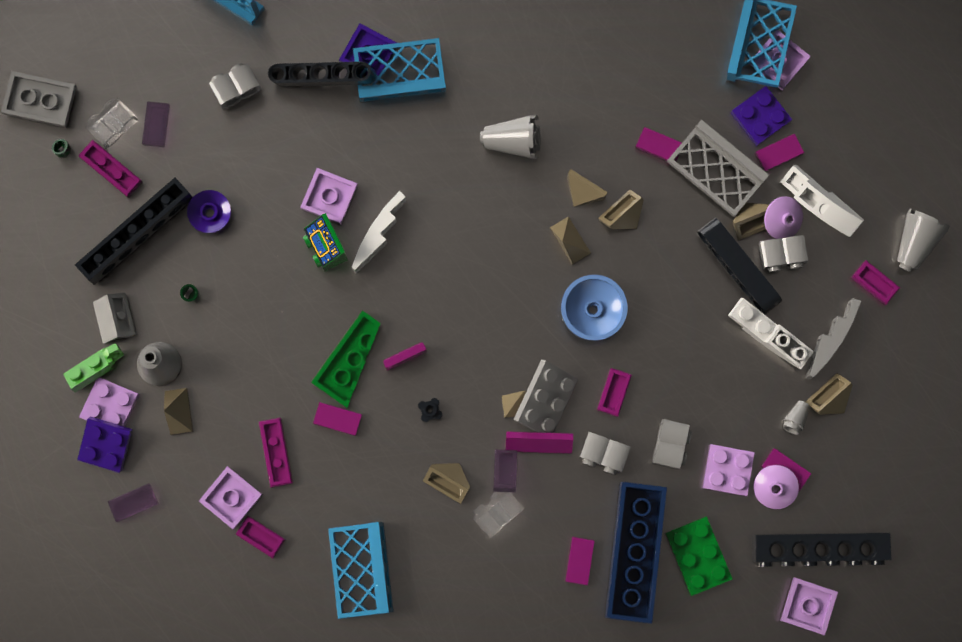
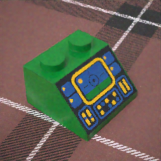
[303,213,348,272]

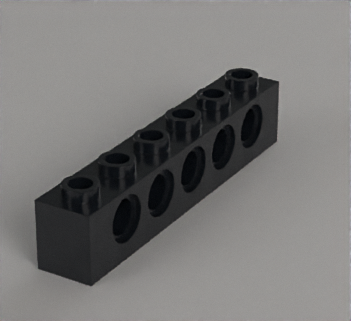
[75,177,193,285]
[752,533,892,567]

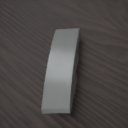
[806,298,861,379]

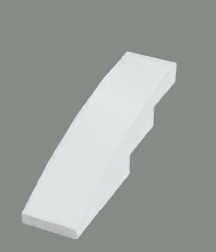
[352,191,406,273]

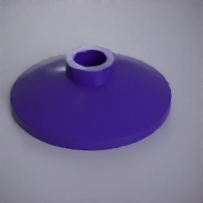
[187,190,231,233]

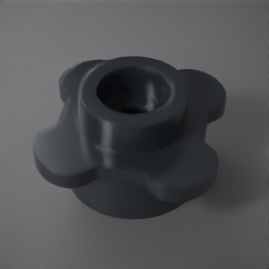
[418,398,442,422]

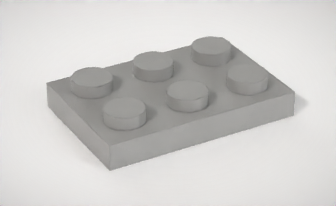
[1,71,77,128]
[514,359,578,433]

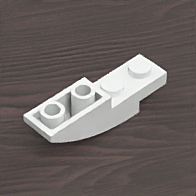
[781,165,864,237]
[728,298,814,369]

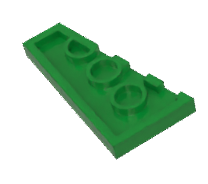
[311,310,381,408]

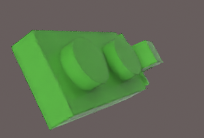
[63,343,124,393]

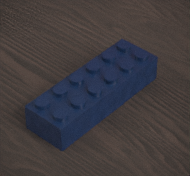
[605,482,667,624]

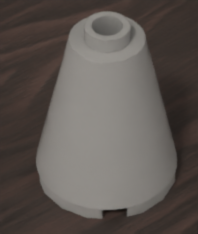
[480,115,541,159]
[897,209,950,272]
[137,342,182,386]

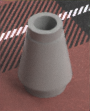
[783,401,810,435]

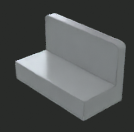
[93,293,136,344]

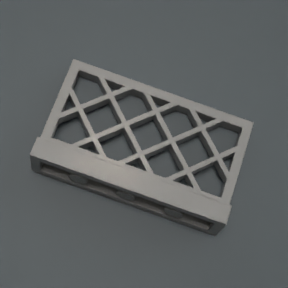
[667,120,769,217]

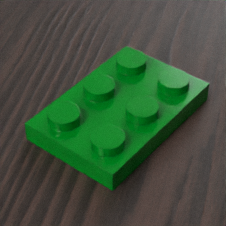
[665,516,733,596]

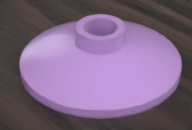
[764,196,803,239]
[754,465,799,509]

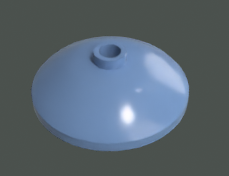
[561,275,628,341]

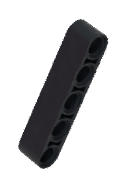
[268,62,376,86]
[697,218,782,315]

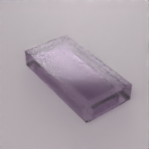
[142,102,170,147]
[493,449,517,493]
[108,484,158,522]

